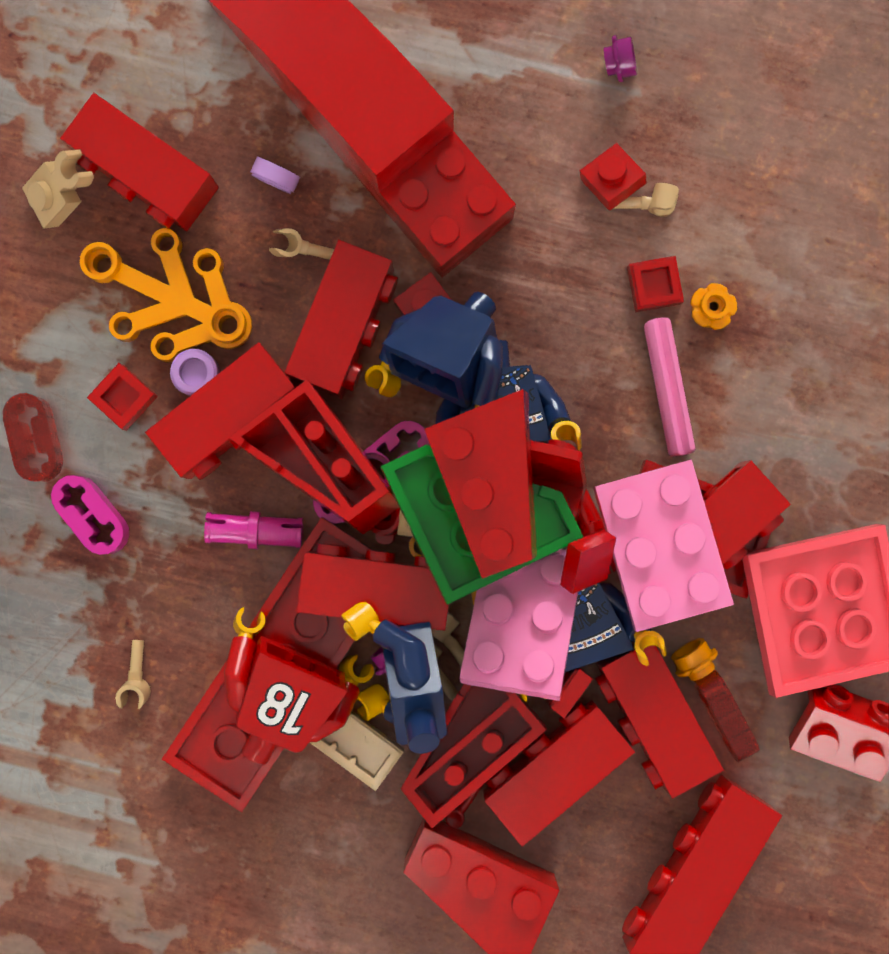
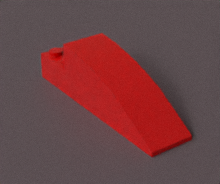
[207,0,516,278]

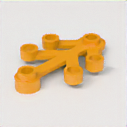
[80,228,252,362]

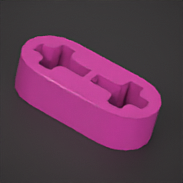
[51,475,129,555]

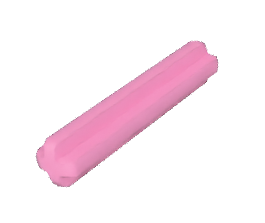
[644,317,695,457]

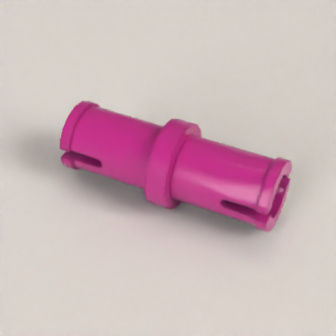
[204,511,303,549]

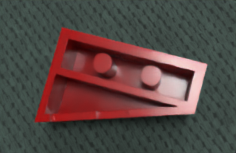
[229,379,399,534]
[424,389,537,579]
[400,684,547,828]
[403,818,560,954]

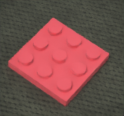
[742,524,889,698]

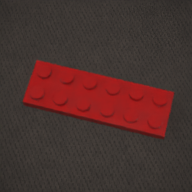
[162,517,373,813]

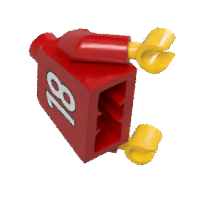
[224,607,374,765]

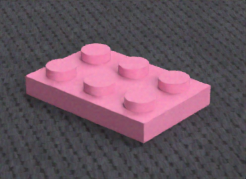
[593,459,734,632]
[459,549,578,701]

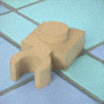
[22,150,94,229]

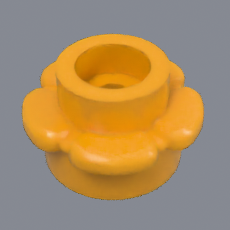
[690,283,737,330]
[671,638,718,681]

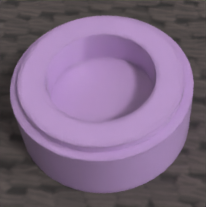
[250,157,300,194]
[170,349,220,396]

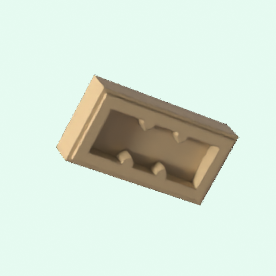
[309,711,405,791]

